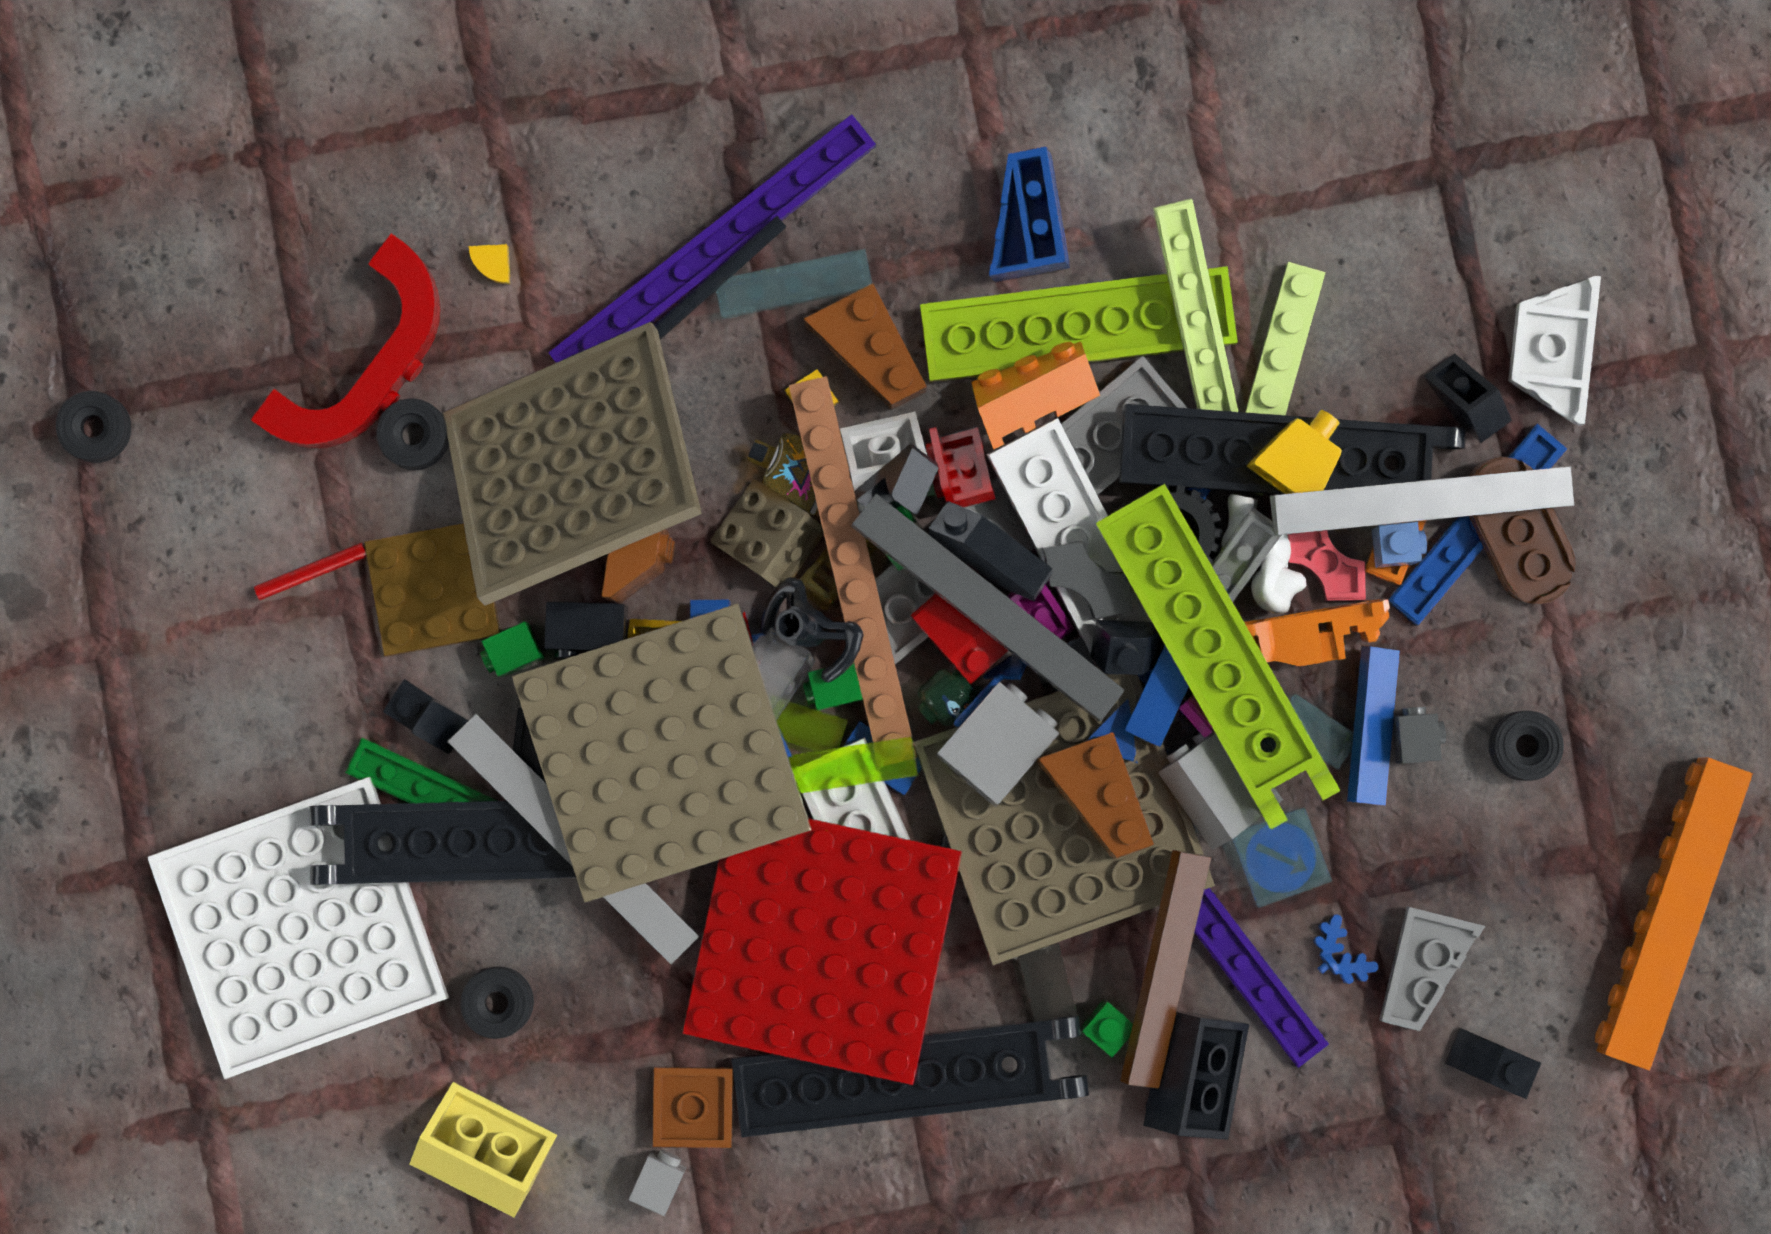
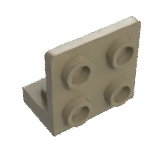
[711,480,824,588]

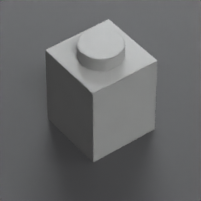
[629,1150,686,1216]

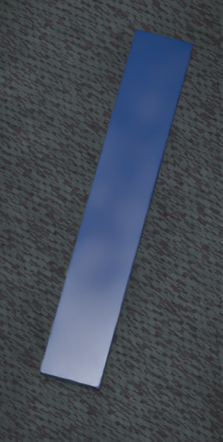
[1388,424,1567,626]

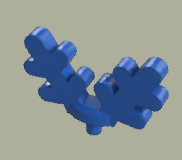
[1313,914,1378,984]

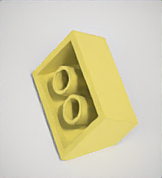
[409,1082,557,1218]

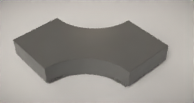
[1042,541,1133,619]

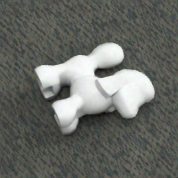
[1221,494,1306,614]

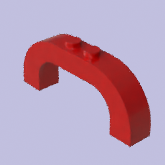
[251,233,440,448]

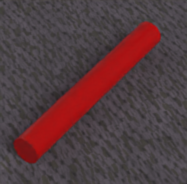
[254,542,367,601]

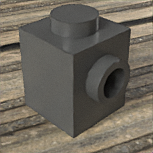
[1393,707,1446,764]

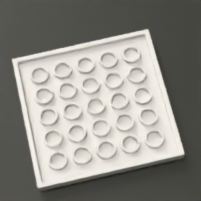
[147,777,449,1079]

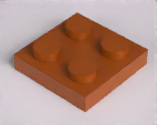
[653,1066,733,1148]

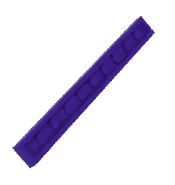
[549,114,876,363]

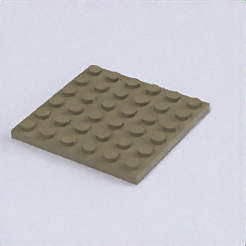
[443,322,702,606]
[512,603,811,903]
[913,674,1215,965]

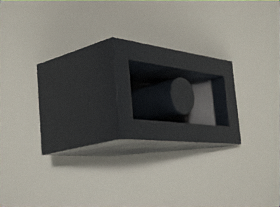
[1424,353,1512,443]
[1091,620,1165,675]
[1445,1028,1541,1099]

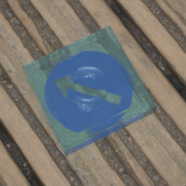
[1232,808,1332,908]

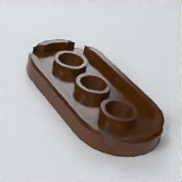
[1469,457,1576,604]

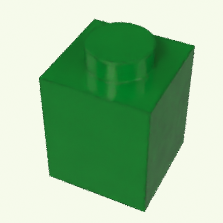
[480,622,545,678]
[803,663,863,711]
[1080,999,1133,1057]

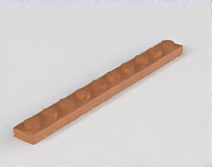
[789,376,917,767]

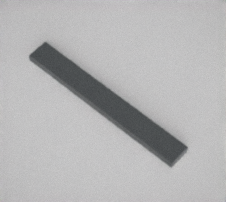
[851,494,1125,722]

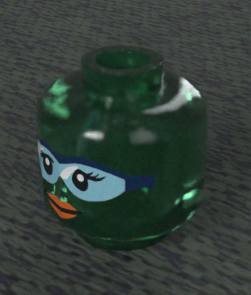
[917,669,975,727]

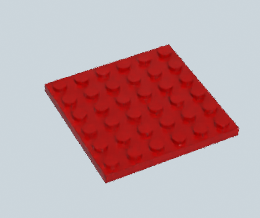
[682,818,963,1085]

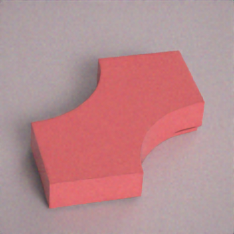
[1287,530,1366,601]

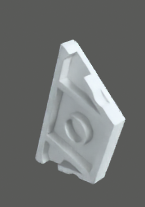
[1508,276,1601,426]

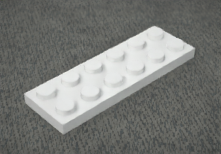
[986,418,1152,661]

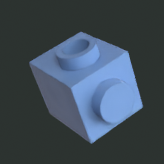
[1372,522,1427,568]

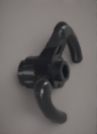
[760,577,864,683]

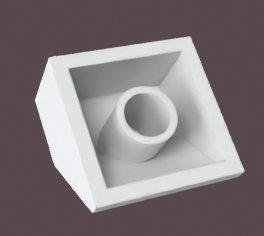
[840,412,935,511]

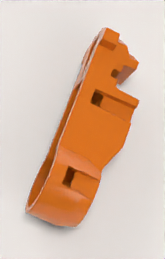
[1244,598,1390,667]

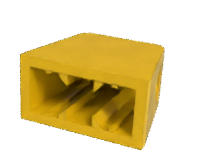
[1247,410,1342,494]

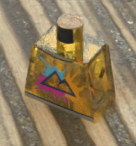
[747,433,845,519]

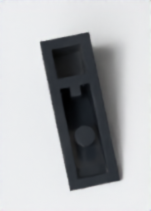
[929,501,1053,601]

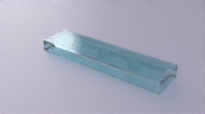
[716,249,872,319]

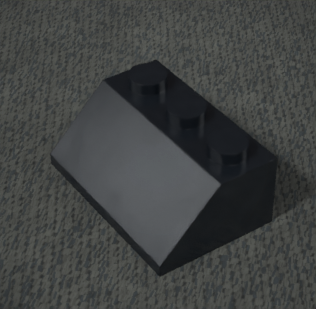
[1143,1011,1249,1140]

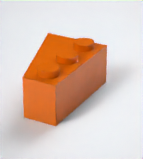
[971,341,1100,450]

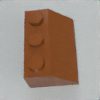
[602,529,675,604]

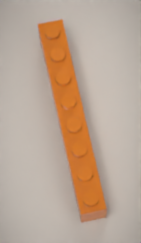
[1595,757,1753,1071]

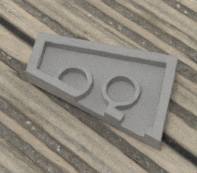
[1379,906,1485,1031]

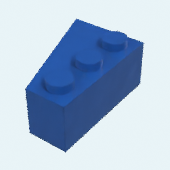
[989,146,1070,282]

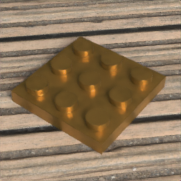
[364,524,500,657]

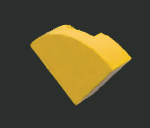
[468,244,510,285]

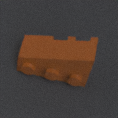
[804,283,927,410]
[1036,732,1154,860]

